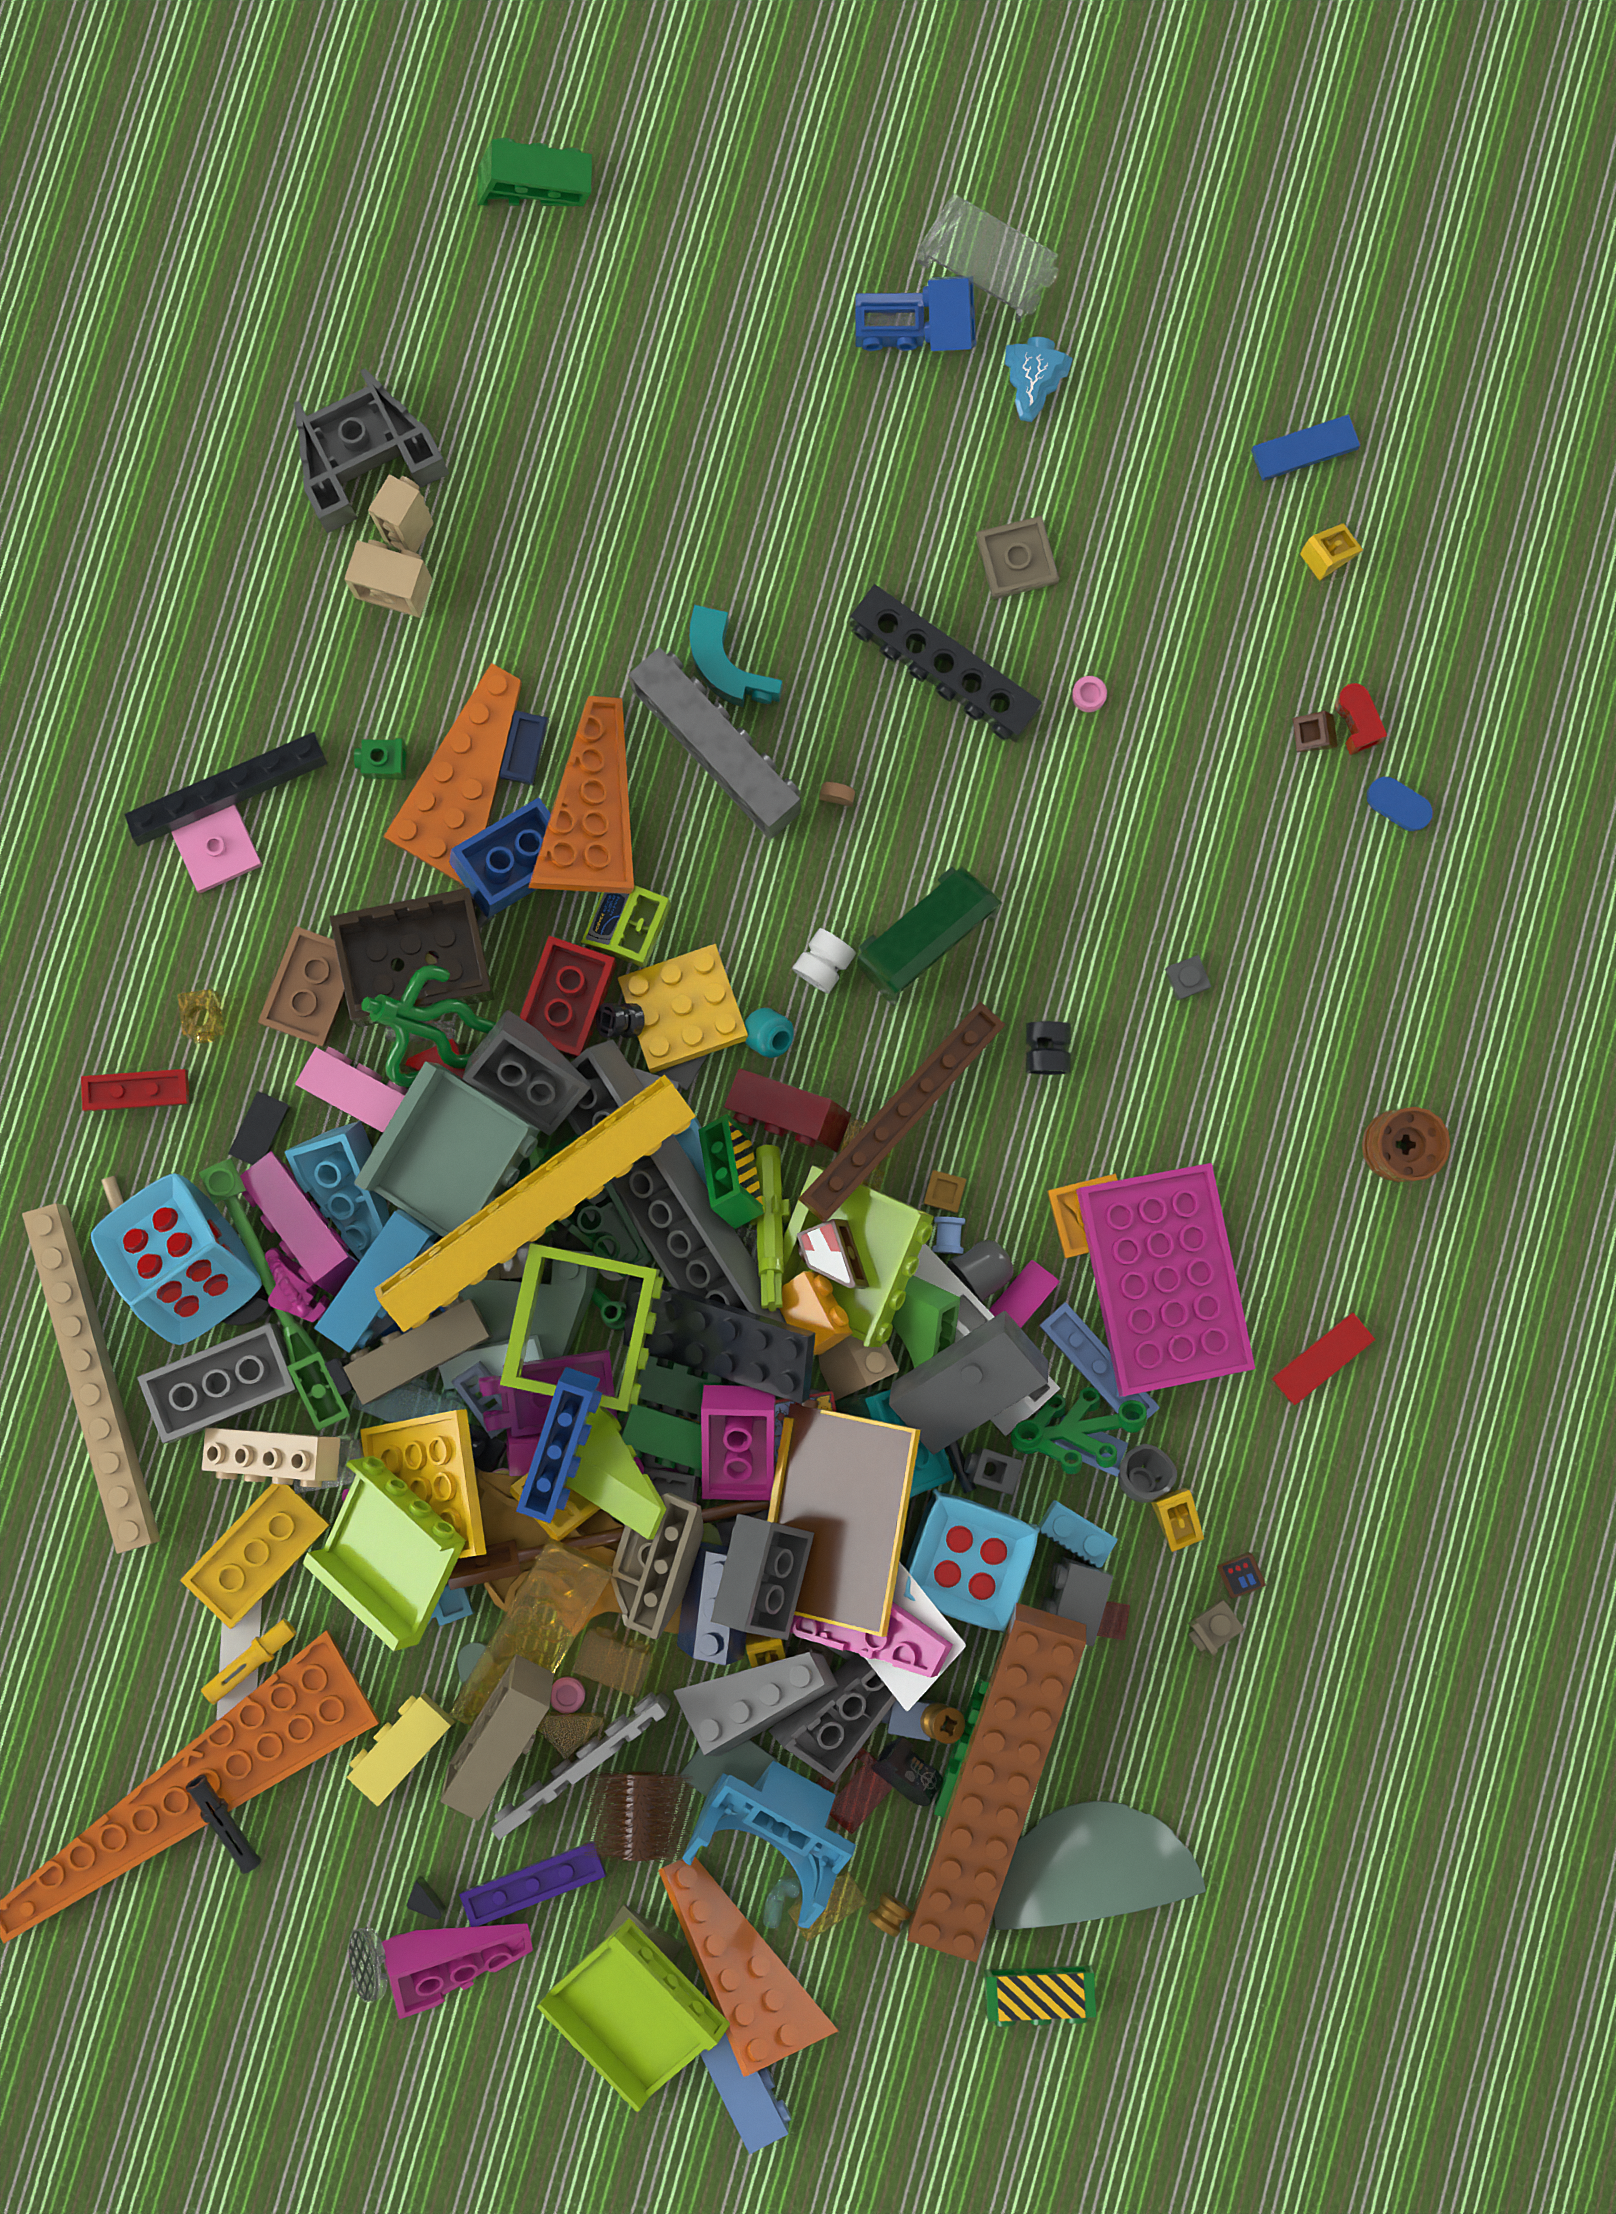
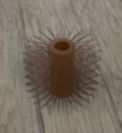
[584,1769,694,1864]

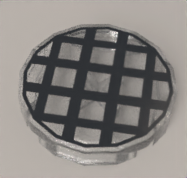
[348,1927,388,2002]

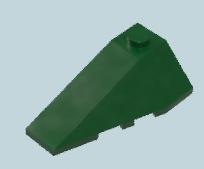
[528,1134,653,1278]

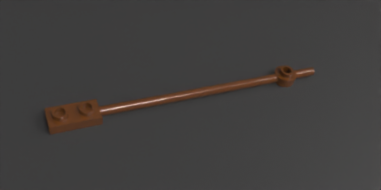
[448,1500,770,1590]

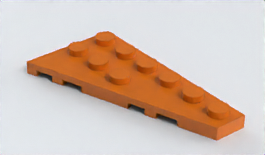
[383,663,522,886]
[528,696,634,894]
[658,1857,838,2077]

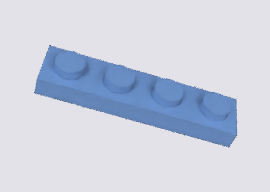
[1039,1302,1160,1420]

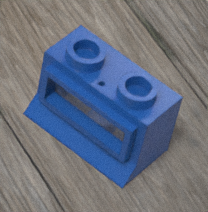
[855,293,924,351]

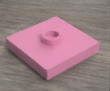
[171,804,263,893]

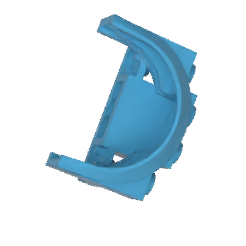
[682,1760,856,1929]

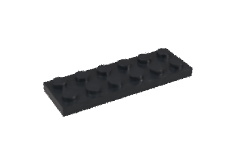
[623,1276,816,1404]

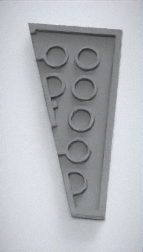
[491,1691,671,1840]

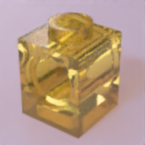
[177,989,224,1044]

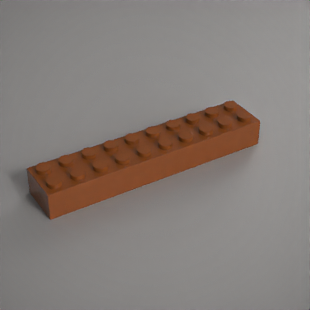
[907,1603,1086,1962]

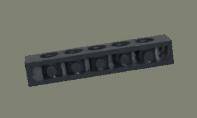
[850,584,1042,743]

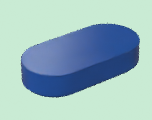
[1366,777,1432,831]

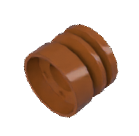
[1362,1107,1451,1182]

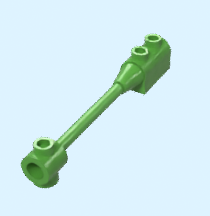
[199,1158,352,1431]

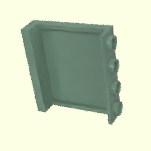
[354,1061,540,1237]

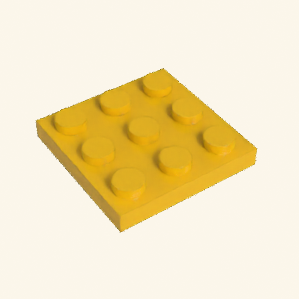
[617,944,748,1074]

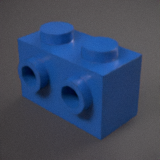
[923,275,976,351]

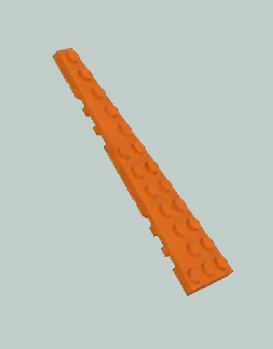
[0,1629,380,1944]

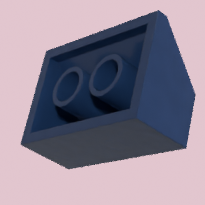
[677,1541,747,1665]

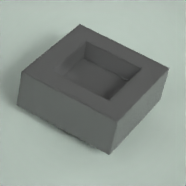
[1165,955,1211,1001]

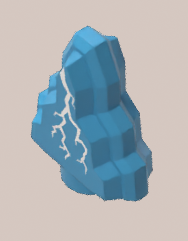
[1005,337,1073,422]

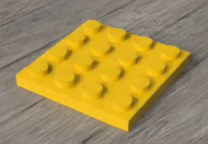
[360,1409,486,1558]

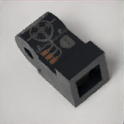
[871,1736,943,1806]

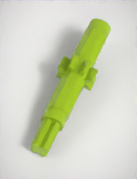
[750,1145,791,1311]

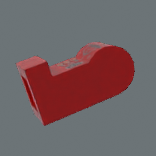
[1335,683,1388,755]

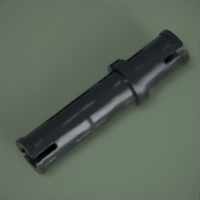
[186,1775,261,1874]

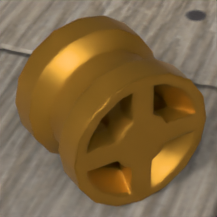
[920,1702,965,1744]
[868,1892,913,1937]

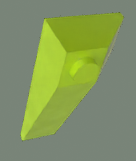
[566,1406,666,1540]

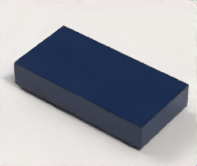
[499,710,549,786]

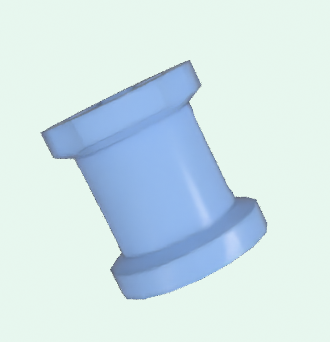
[932,1217,965,1254]

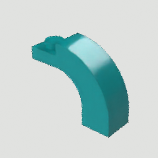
[689,605,783,707]

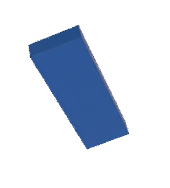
[1251,414,1360,481]

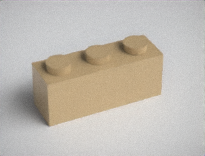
[368,474,434,553]

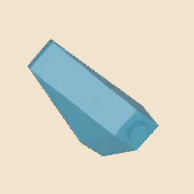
[285,1121,390,1261]

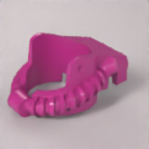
[265,1248,331,1323]

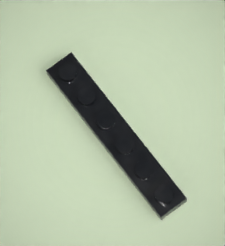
[124,732,328,846]

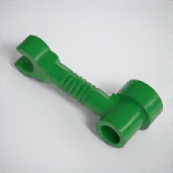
[591,1286,626,1331]

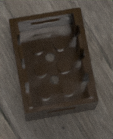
[329,888,494,1028]

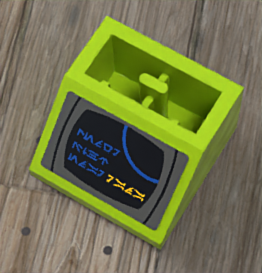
[581,885,671,968]

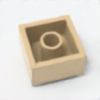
[344,540,432,618]

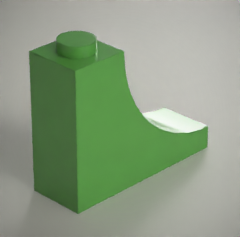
[891,1275,961,1369]

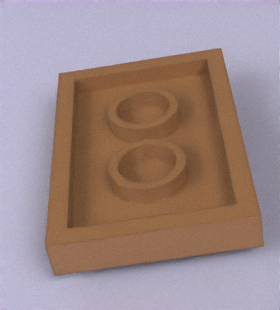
[258,926,345,1048]

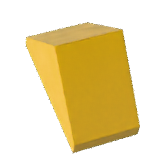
[1300,523,1363,581]
[1151,1488,1204,1552]
[745,1632,787,1668]

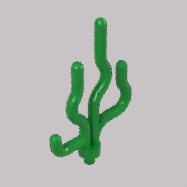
[362,965,497,1088]

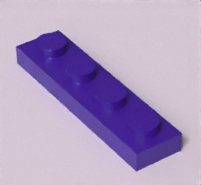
[459,1840,607,1927]

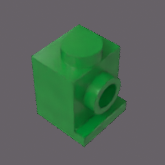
[354,738,407,780]

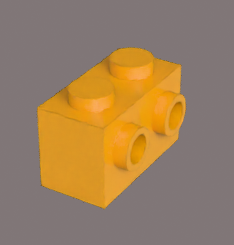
[779,1271,853,1355]

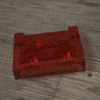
[815,1746,893,1835]

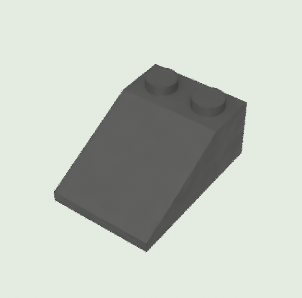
[462,1010,591,1136]

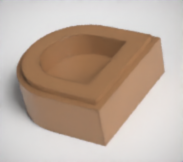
[819,782,855,807]

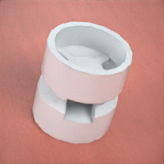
[792,928,856,994]

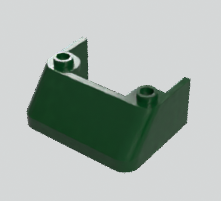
[857,866,1002,1006]

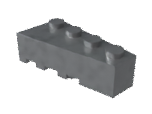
[768,1653,897,1783]

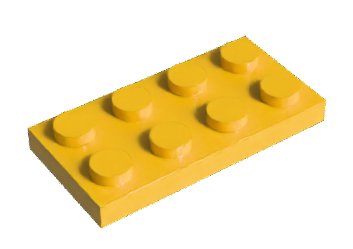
[180,1484,332,1629]

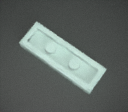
[439,1335,544,1390]

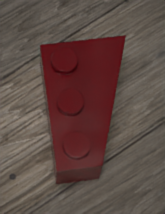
[724,1068,852,1153]

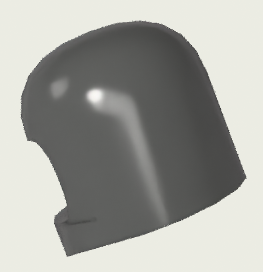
[947,1240,1013,1302]

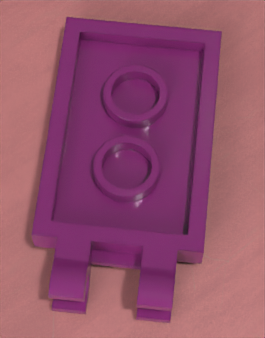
[478,1350,617,1437]

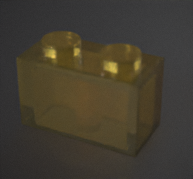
[572,1625,655,1698]

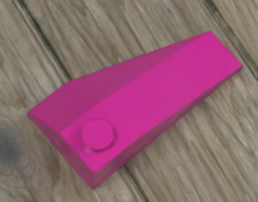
[379,1923,533,2019]

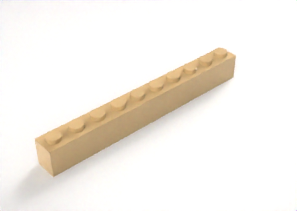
[22,1203,161,1554]

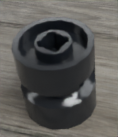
[1026,1021,1071,1075]

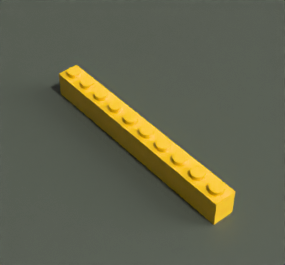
[374,1074,696,1332]

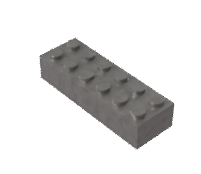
[628,647,801,840]

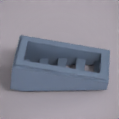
[451,1361,507,1439]

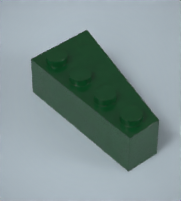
[637,1354,783,1419]

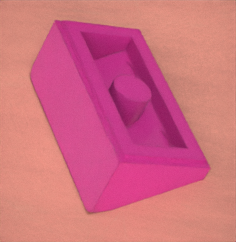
[989,1260,1060,1328]

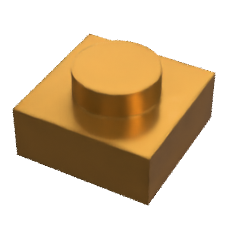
[923,1170,966,1213]

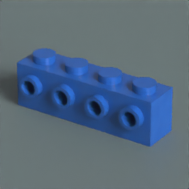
[516,1367,603,1523]

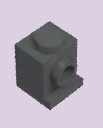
[964,1446,1023,1495]

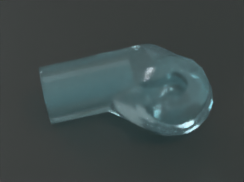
[762,1875,800,1928]

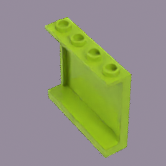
[782,1166,934,1347]
[303,1456,466,1651]
[537,1918,730,2112]

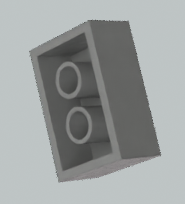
[710,1514,814,1640]
[1040,1557,1114,1647]

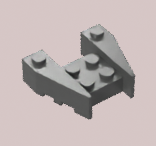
[294,368,449,533]

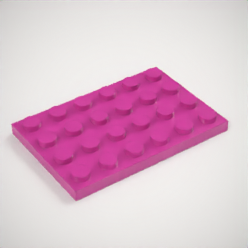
[1076,1163,1255,1397]

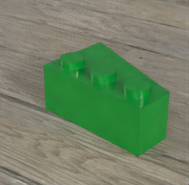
[477,137,592,206]

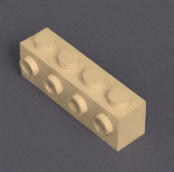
[202,1428,340,1487]

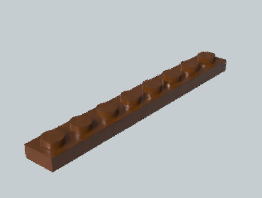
[798,1001,1006,1223]

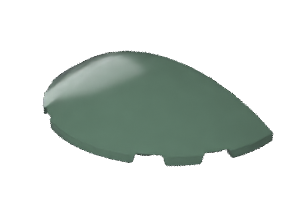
[994,1801,1206,1930]

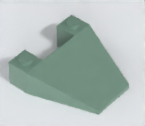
[457,1250,598,1359]

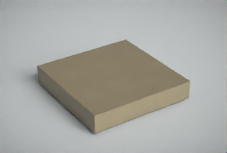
[975,516,1059,600]

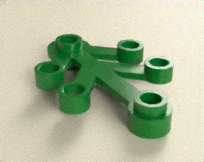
[1011,1387,1147,1474]

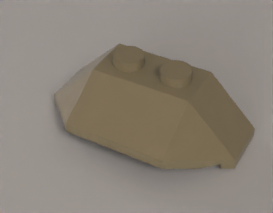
[610,1492,704,1640]

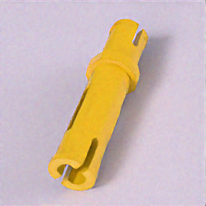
[201,1618,297,1705]

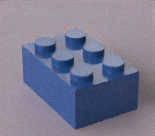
[449,797,551,919]

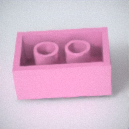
[295,1046,408,1133]

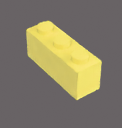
[346,1693,456,1807]

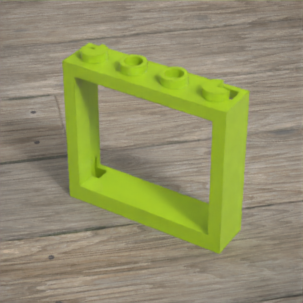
[500,1243,664,1412]

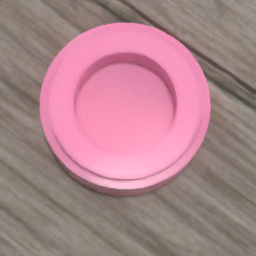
[1072,676,1107,712]
[550,1676,586,1713]

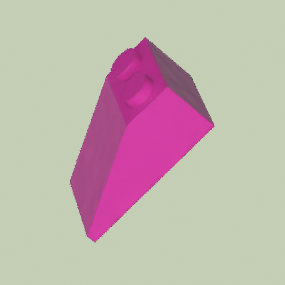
[701,1385,776,1501]

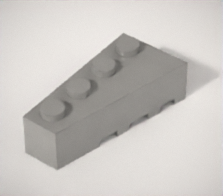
[674,1652,839,1757]

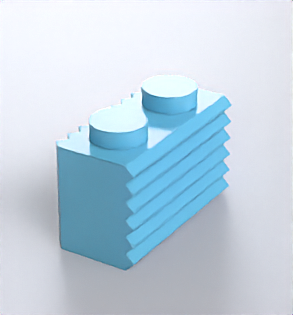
[1038,1500,1118,1568]

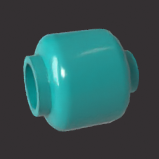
[744,1007,794,1058]

